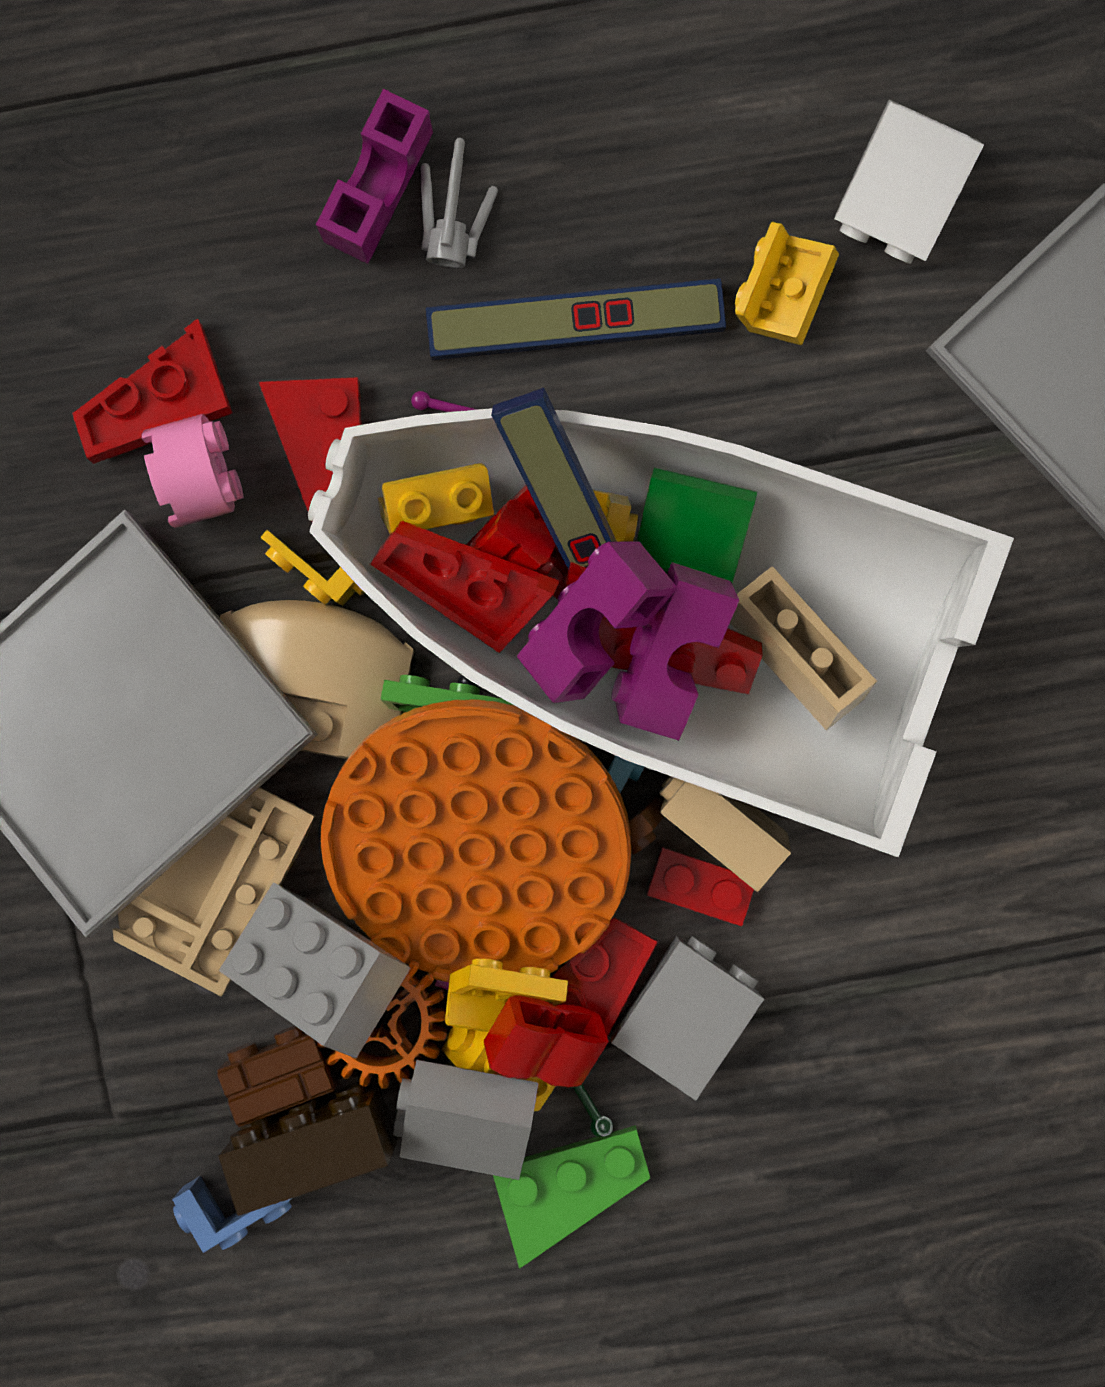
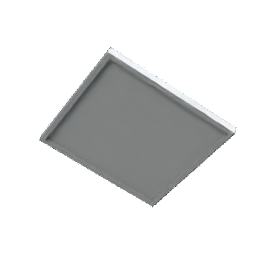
[926,183,1105,540]
[0,510,318,937]

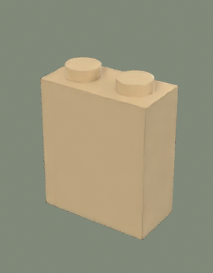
[660,776,791,892]

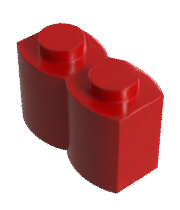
[483,995,609,1087]

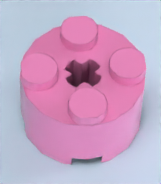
[142,414,243,528]

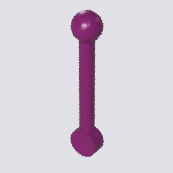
[411,391,478,412]

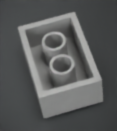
[219,882,411,1058]

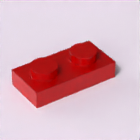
[646,847,754,926]

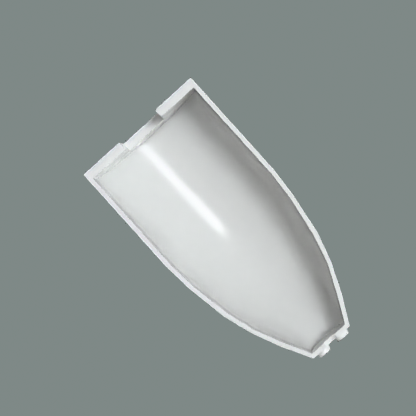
[308,408,1014,857]

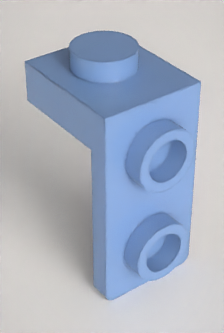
[172,1176,292,1253]

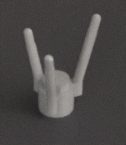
[420,138,498,268]

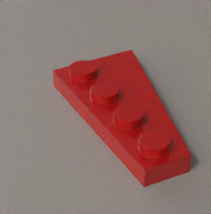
[564,562,763,695]

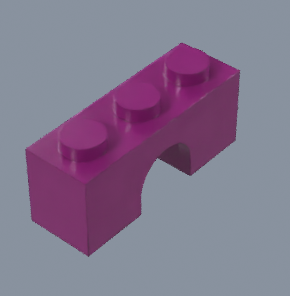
[316,89,433,264]
[517,541,678,703]
[611,562,739,741]

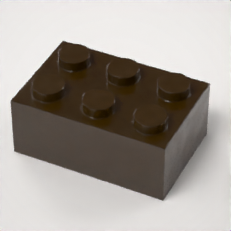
[218,1082,398,1216]

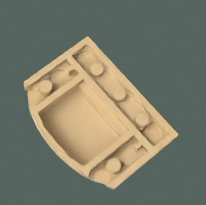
[220,600,415,759]
[113,787,316,997]

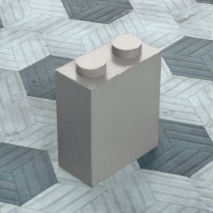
[610,936,764,1100]
[393,1060,538,1180]

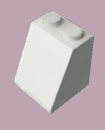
[835,99,984,264]

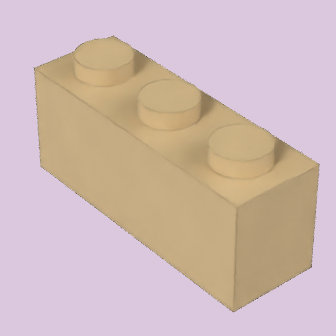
[730,566,877,731]

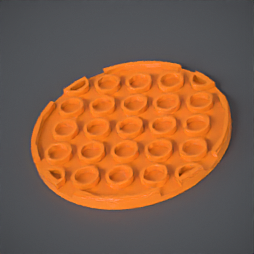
[321,699,632,983]

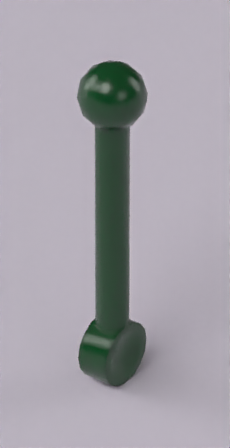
[573,1084,613,1137]

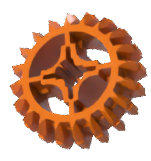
[317,956,447,1088]

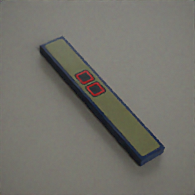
[426,278,726,360]
[491,388,617,570]

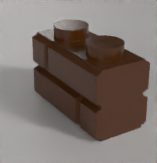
[217,1025,339,1128]

